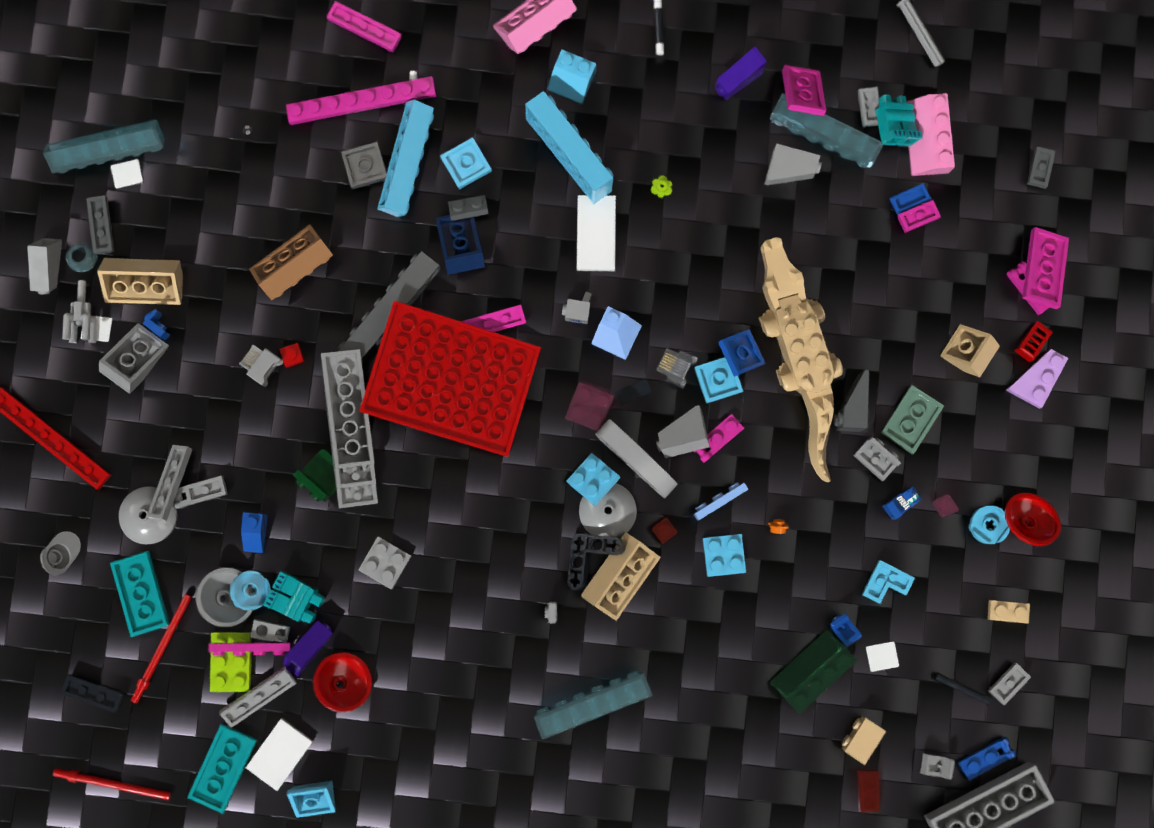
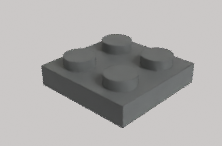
[341,142,387,189]

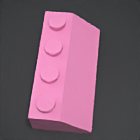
[493,0,577,54]
[907,93,955,176]

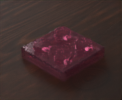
[565,383,614,431]

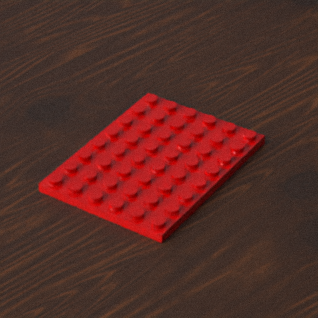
[359,301,541,457]

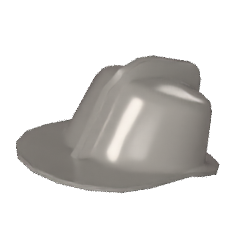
[40,531,81,575]

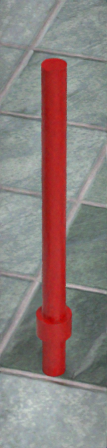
[130,594,192,703]
[53,768,171,800]

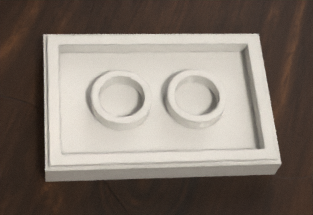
[246,718,313,791]

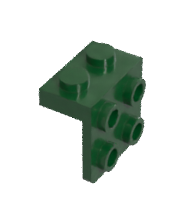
[293,449,336,502]

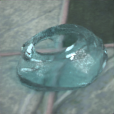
[66,244,97,272]

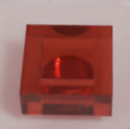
[651,517,678,544]

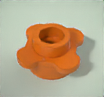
[768,519,789,534]

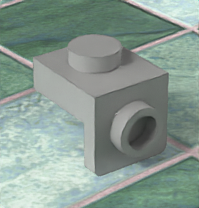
[920,753,955,779]

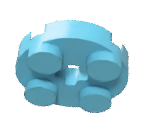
[969,506,1010,544]
[230,571,271,611]

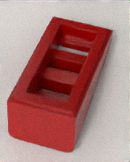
[1014,321,1053,362]

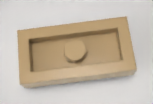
[988,600,1030,623]

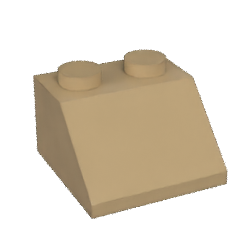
[940,324,1000,377]

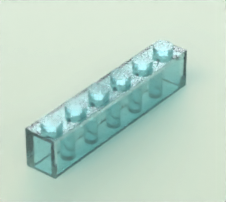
[770,93,883,168]
[43,120,165,173]
[534,670,652,740]

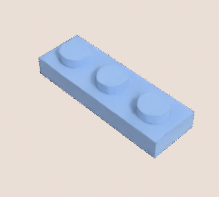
[694,482,748,521]

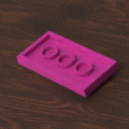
[1022,227,1069,309]

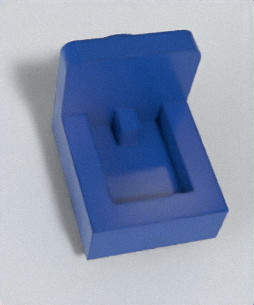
[830,613,862,648]

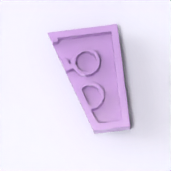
[1006,349,1068,409]

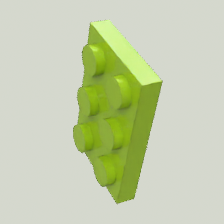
[210,632,252,692]

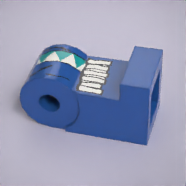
[882,486,922,520]

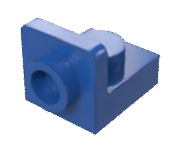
[142,309,170,341]

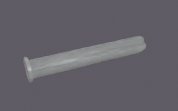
[897,0,945,67]

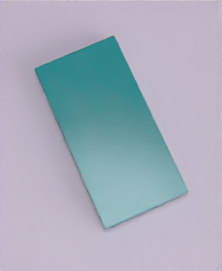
[110,551,170,637]
[187,723,258,814]

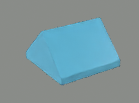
[287,781,336,818]

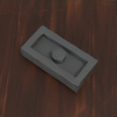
[1027,146,1056,189]
[448,195,488,221]

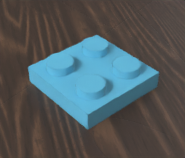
[440,137,492,189]
[694,357,743,404]
[566,453,620,506]
[703,534,746,577]

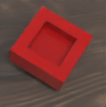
[279,343,305,368]

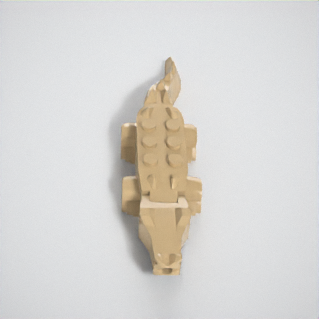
[759,237,843,482]

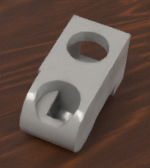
[250,619,290,643]

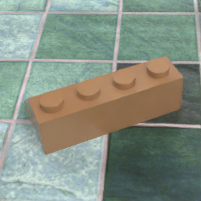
[249,225,333,300]

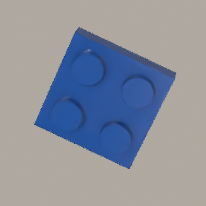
[718,329,765,377]

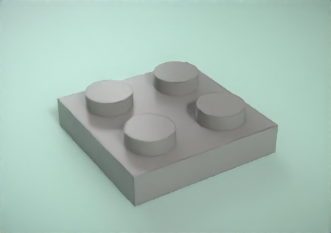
[358,536,412,590]

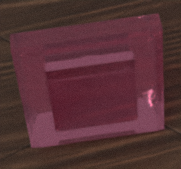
[932,494,959,518]

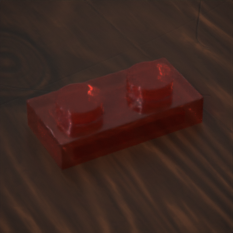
[857,770,880,812]

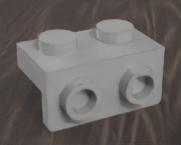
[853,437,901,481]

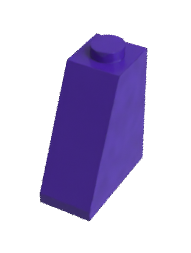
[715,46,767,100]
[283,621,333,678]

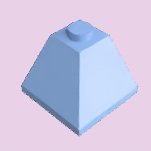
[591,306,642,360]

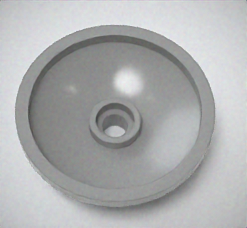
[579,483,637,538]
[119,487,177,544]
[196,568,255,627]

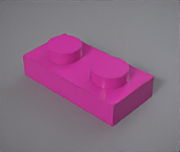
[897,200,941,233]

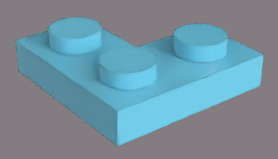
[861,560,915,604]

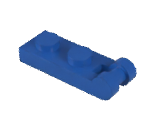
[958,737,1017,780]

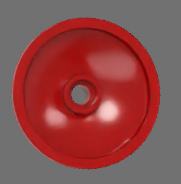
[1004,493,1061,546]
[313,653,372,712]

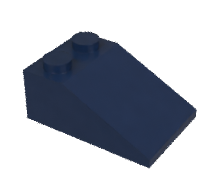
[435,215,485,275]

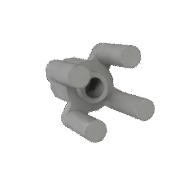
[62,280,97,343]

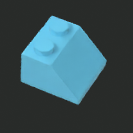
[547,50,596,105]

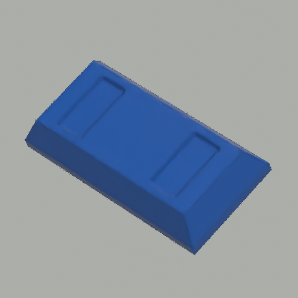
[889,183,932,215]

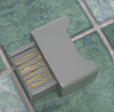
[239,345,284,387]

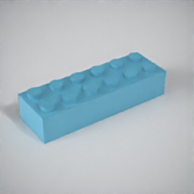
[525,91,614,204]

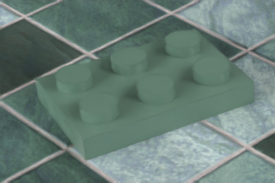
[880,385,944,454]

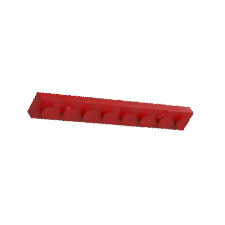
[0,386,111,490]

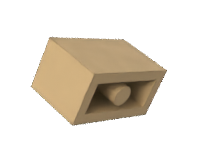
[841,716,886,765]

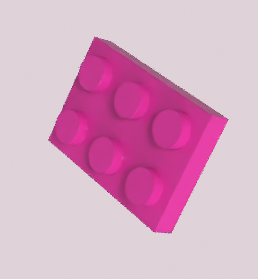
[782,65,826,116]

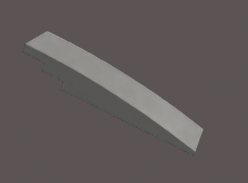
[321,349,378,509]

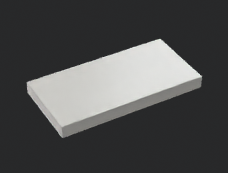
[577,195,616,271]

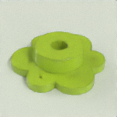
[651,176,672,198]

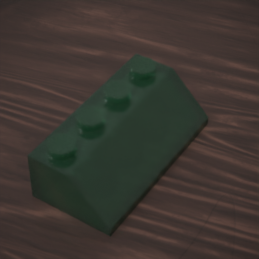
[770,630,857,714]

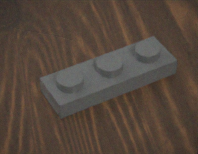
[86,195,115,255]

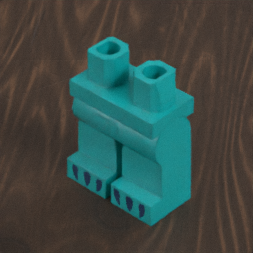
[875,95,923,146]
[263,571,325,623]

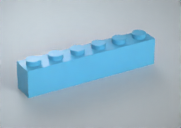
[377,100,434,217]

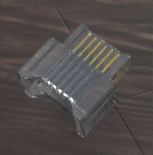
[656,348,698,388]

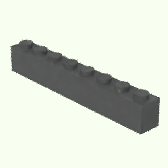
[337,251,441,364]

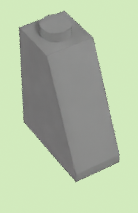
[764,144,822,185]
[27,238,62,294]
[656,405,710,458]

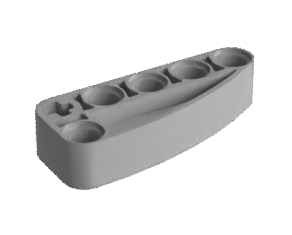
[595,419,678,498]

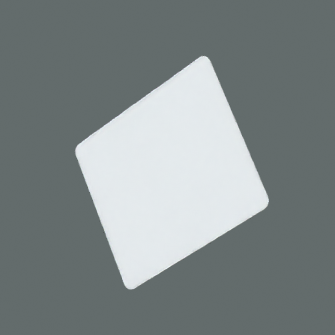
[111,159,143,188]
[81,316,112,342]
[866,642,899,672]

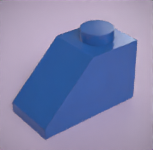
[241,512,268,553]

